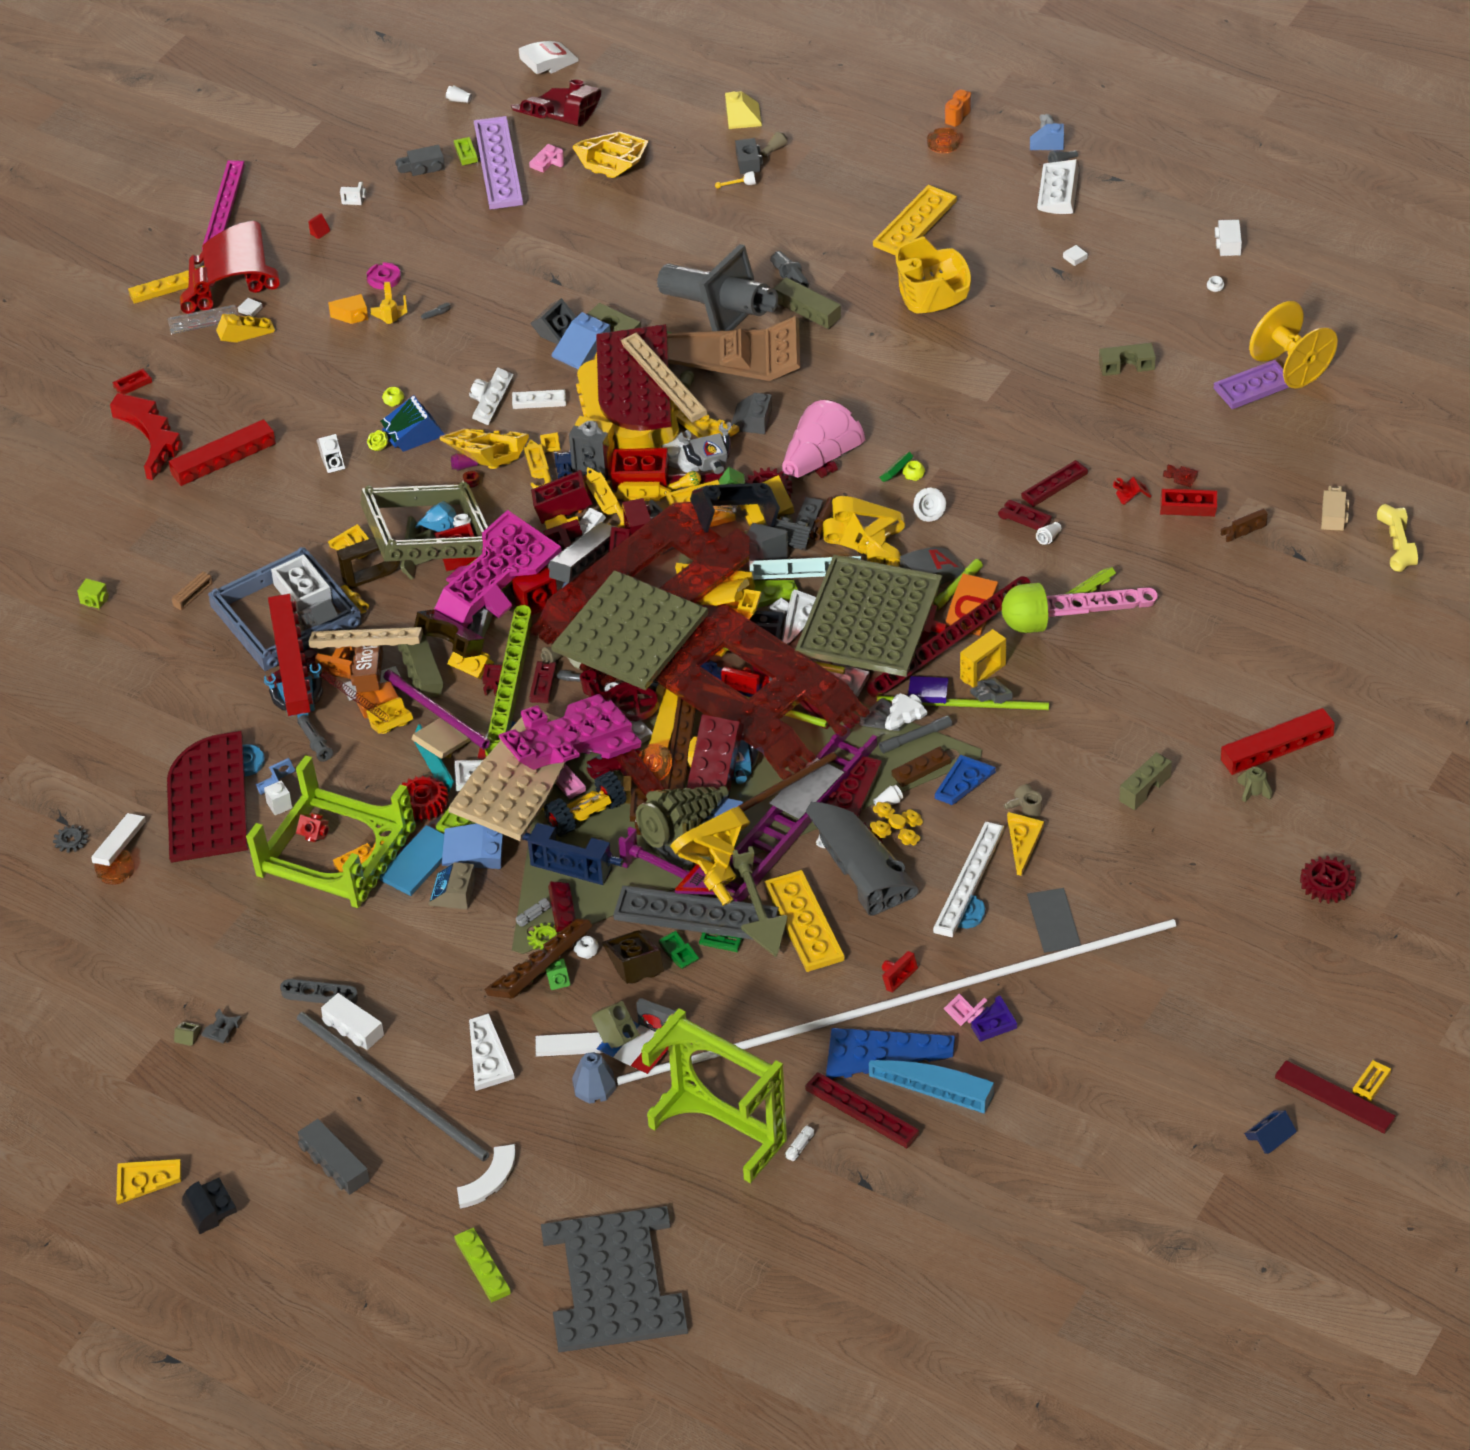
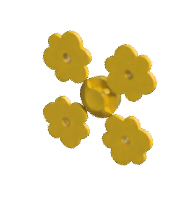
[870,802,923,845]

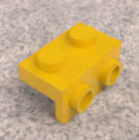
[447,652,494,680]
[366,697,413,734]

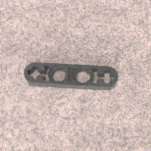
[280,979,358,1004]

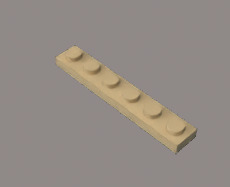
[308,627,423,649]

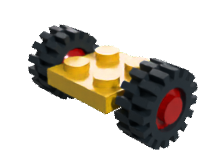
[544,771,627,836]

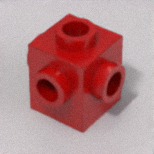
[296,813,329,842]

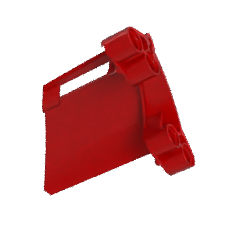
[180,221,280,314]

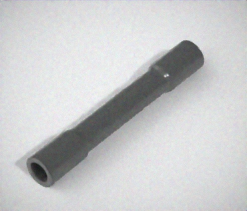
[879,715,952,753]

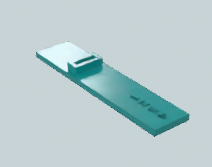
[414,724,454,794]

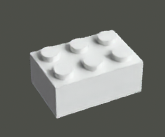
[271,555,332,616]

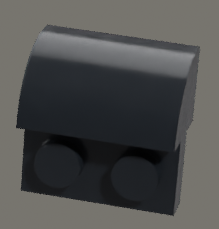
[182,1178,237,1234]

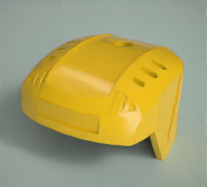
[895,236,971,313]

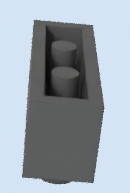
[297,599,338,629]

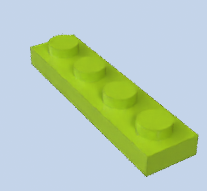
[454,1227,511,1303]

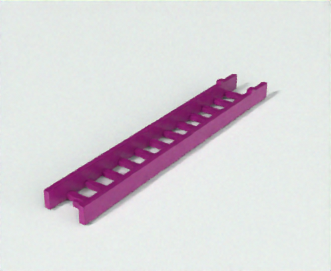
[725,722,877,902]

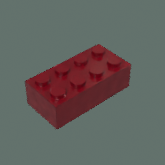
[687,714,744,798]

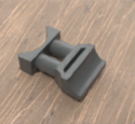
[201,1009,242,1044]

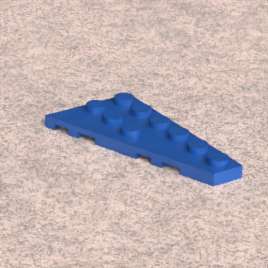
[826,1028,955,1080]

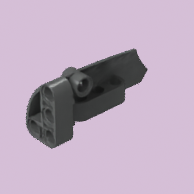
[806,801,919,916]

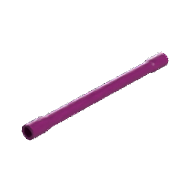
[383,670,490,750]

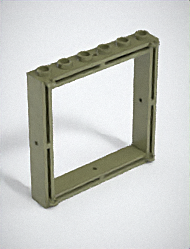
[360,481,488,561]

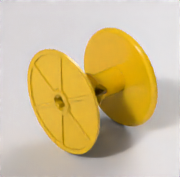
[1249,301,1338,389]

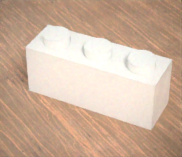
[321,993,384,1050]

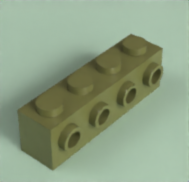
[773,277,841,329]
[398,635,444,698]

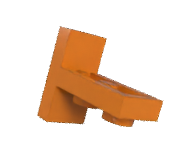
[315,646,354,679]

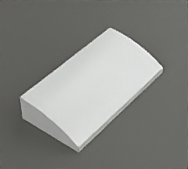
[1037,159,1079,214]

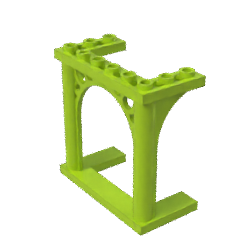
[246,755,416,908]
[641,1008,787,1183]

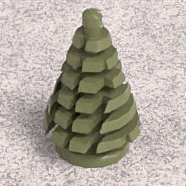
[636,786,729,848]

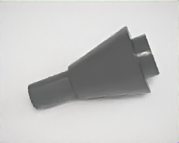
[1048,150,1078,163]

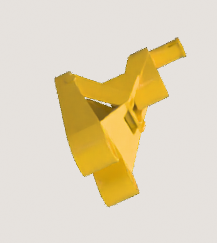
[823,496,905,567]
[670,806,751,906]

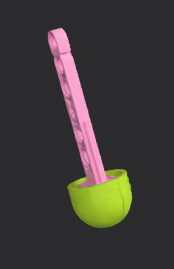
[1002,583,1157,633]

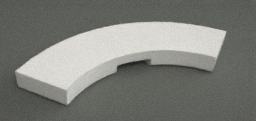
[457,1144,516,1209]

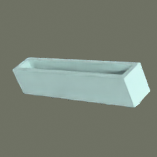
[749,556,861,579]

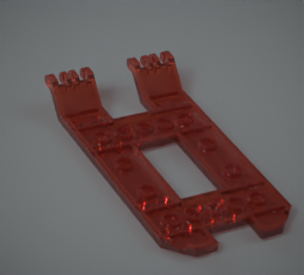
[530,502,750,687]
[655,604,870,780]

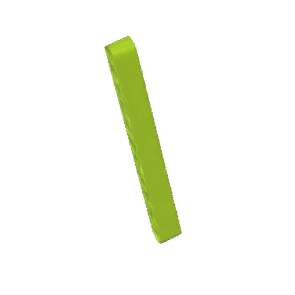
[485,605,532,757]

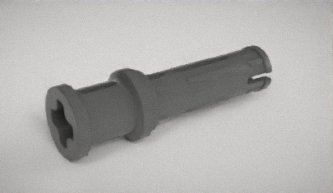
[297,715,333,762]

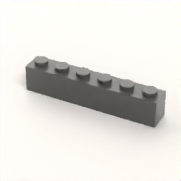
[548,522,615,583]

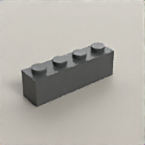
[298,1119,370,1195]

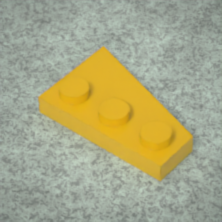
[677,413,739,438]
[116,1159,181,1205]

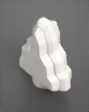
[885,693,927,730]

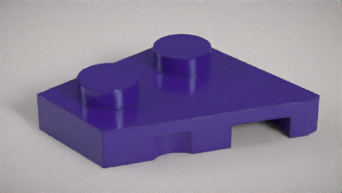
[971,995,1017,1042]

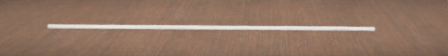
[616,919,1176,1085]

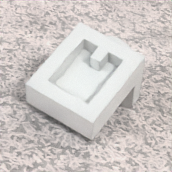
[340,182,366,205]

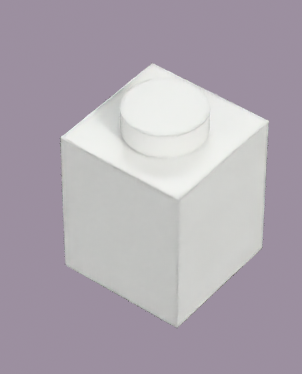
[264,780,292,815]

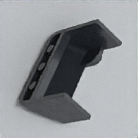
[690,483,780,533]

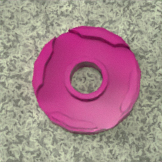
[367,262,401,289]

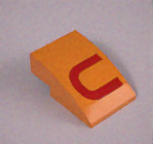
[945,573,998,636]

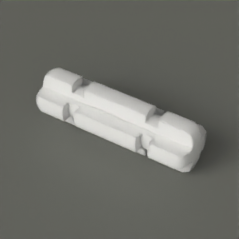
[785,1126,814,1161]

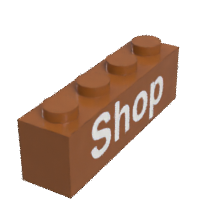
[351,645,384,693]

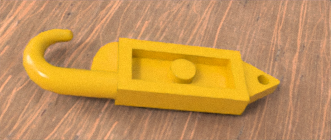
[524,439,552,488]
[585,467,624,528]
[606,480,671,501]

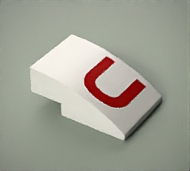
[519,41,578,75]

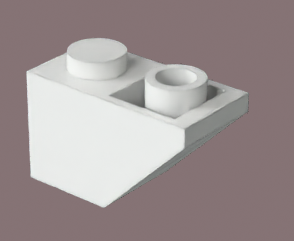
[317,434,345,473]

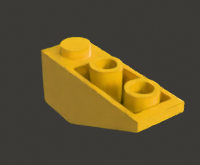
[216,314,275,342]

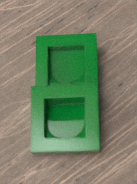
[658,931,699,969]

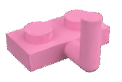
[529,144,564,173]

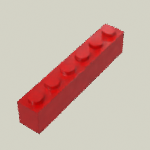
[169,419,276,486]
[1220,708,1335,775]

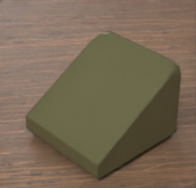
[174,1021,202,1046]

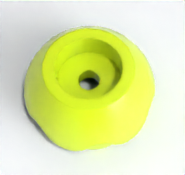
[382,387,405,407]
[367,430,388,451]
[902,461,925,481]

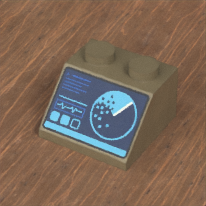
[429,862,476,910]

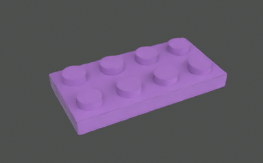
[1213,360,1289,409]

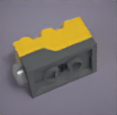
[569,416,615,481]

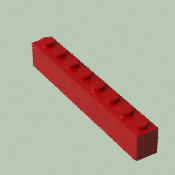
[268,594,313,716]

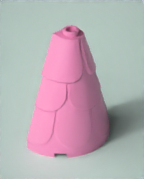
[782,400,865,478]

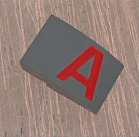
[900,547,965,585]

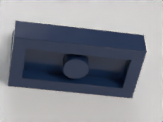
[1244,1110,1297,1154]

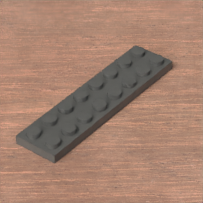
[613,886,778,940]

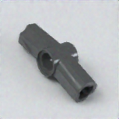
[770,251,810,288]

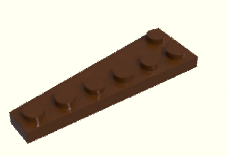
[484,919,592,999]

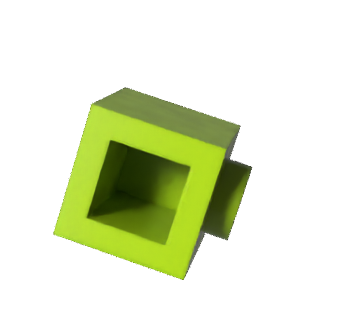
[77,578,109,609]

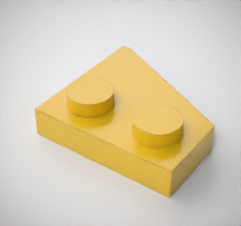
[328,524,371,559]

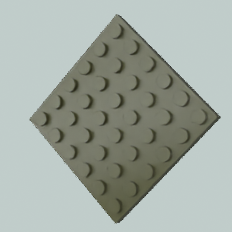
[551,570,709,690]

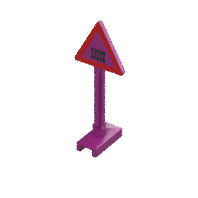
[619,827,716,895]

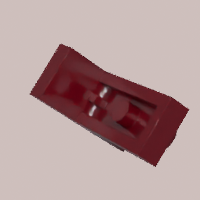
[543,519,583,550]

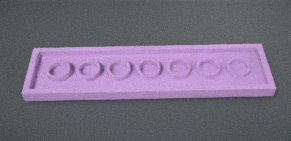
[474,116,523,209]

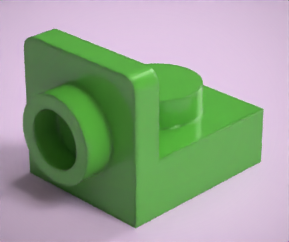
[546,958,570,990]

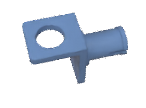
[256,758,295,795]

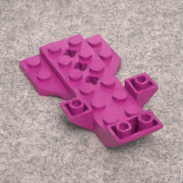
[434,510,562,627]
[499,694,642,770]

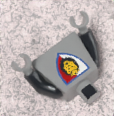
[678,421,731,474]

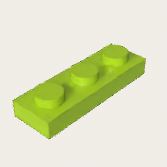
[1063,567,1116,603]

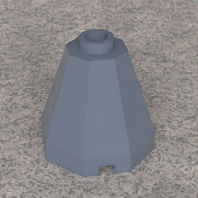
[572,1052,616,1104]

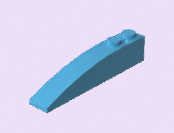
[869,1060,994,1114]

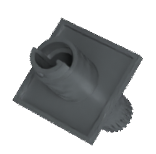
[657,244,778,331]

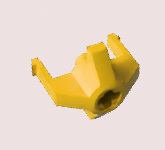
[371,282,407,324]

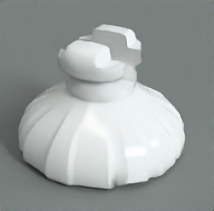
[913,487,946,522]

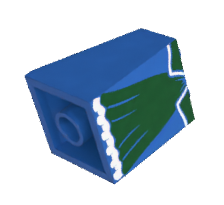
[380,395,445,452]

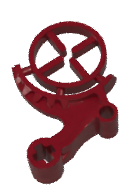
[580,670,658,721]

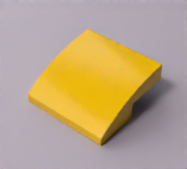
[702,578,750,607]

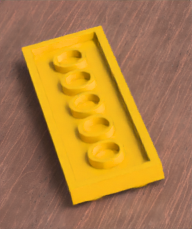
[873,185,957,256]
[765,870,844,972]

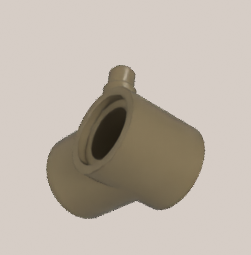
[1004,784,1042,818]

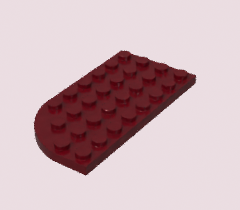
[596,324,672,431]
[167,731,248,863]

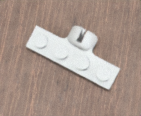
[469,367,514,425]

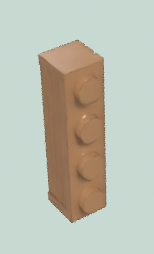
[172,571,213,611]

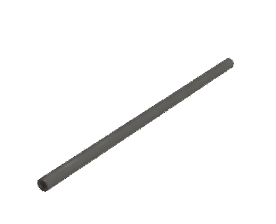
[297,1012,489,1162]

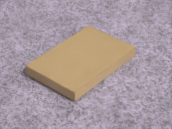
[412,718,471,759]

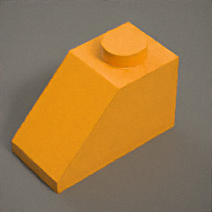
[328,294,368,324]

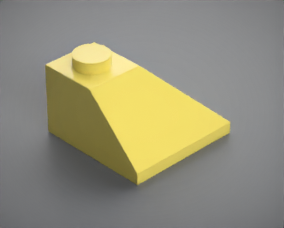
[725,91,762,129]

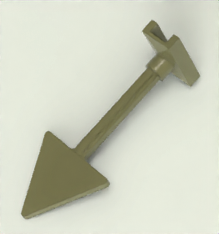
[731,846,787,957]

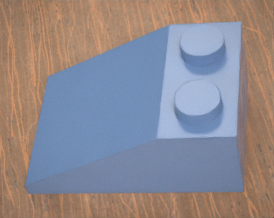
[552,312,610,369]
[442,823,504,869]

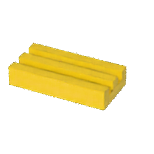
[1352,1060,1391,1102]

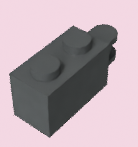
[395,145,445,176]

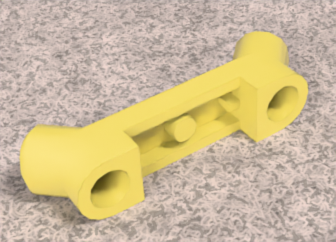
[1377,504,1418,572]

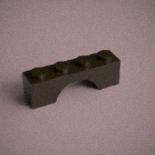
[414,609,485,658]

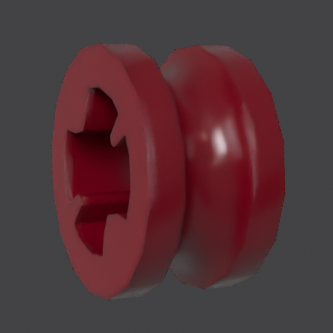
[463,471,479,488]

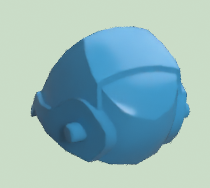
[415,501,457,532]

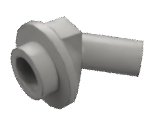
[1039,114,1054,128]

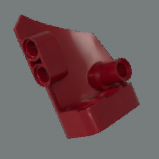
[511,79,601,127]

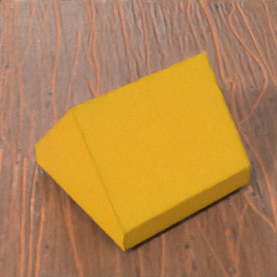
[540,432,561,453]

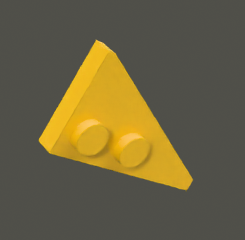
[1007,812,1044,876]

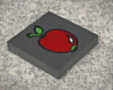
[636,998,676,1032]

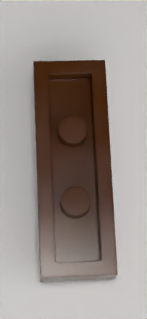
[891,746,951,787]

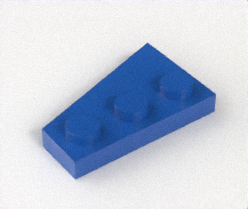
[935,755,995,805]

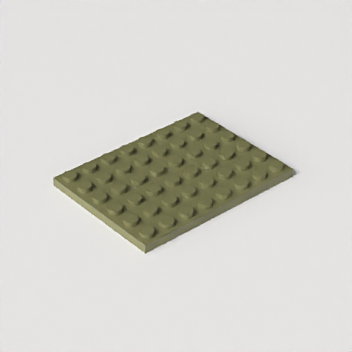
[795,555,942,677]

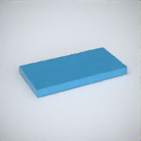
[379,825,444,896]

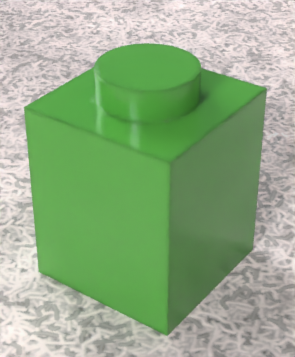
[719,467,745,485]

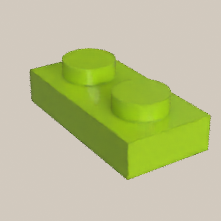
[454,137,478,165]

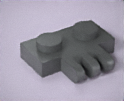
[970,677,1012,704]

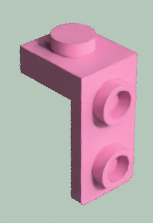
[944,994,987,1026]

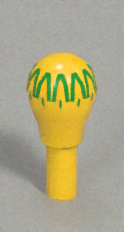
[667,471,701,491]

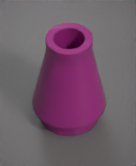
[451,453,478,471]

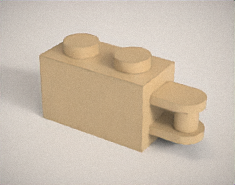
[1321,486,1349,531]

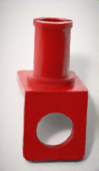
[1113,477,1152,505]

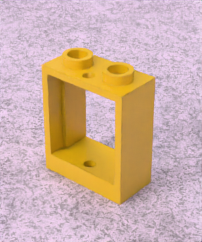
[960,629,1006,687]

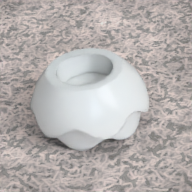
[574,936,599,959]

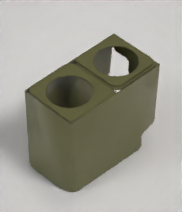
[591,1001,640,1048]

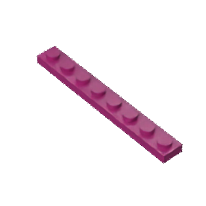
[202,160,245,250]

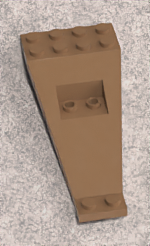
[667,316,800,381]

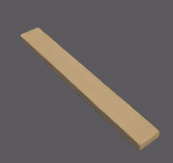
[621,332,708,422]

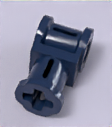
[554,450,573,479]

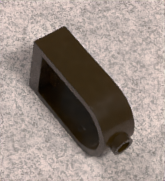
[337,537,400,589]

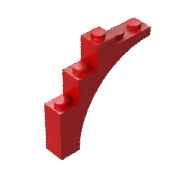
[110,393,183,480]

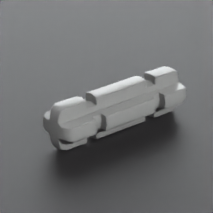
[515,898,551,927]

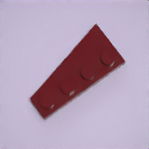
[825,756,882,818]

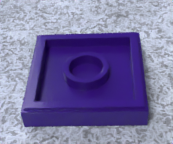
[908,676,948,704]

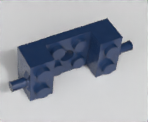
[522,823,624,885]

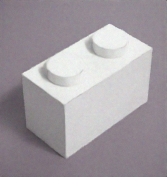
[1215,220,1242,256]

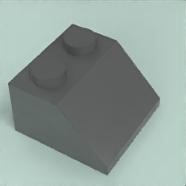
[530,298,576,345]
[731,393,772,434]
[745,523,789,564]

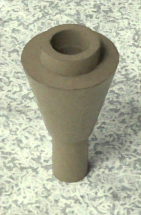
[760,132,787,157]
[541,647,562,664]

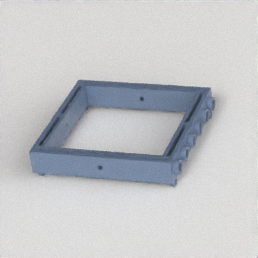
[208,547,362,671]

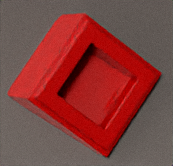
[308,213,330,239]

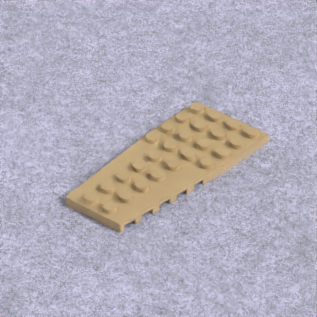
[448,711,565,841]

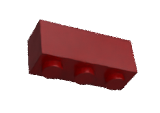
[1160,489,1217,517]

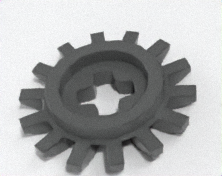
[53,825,88,853]

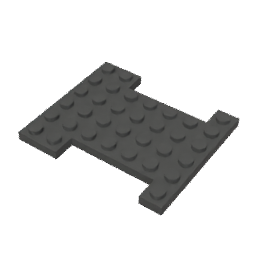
[541,1206,688,1353]

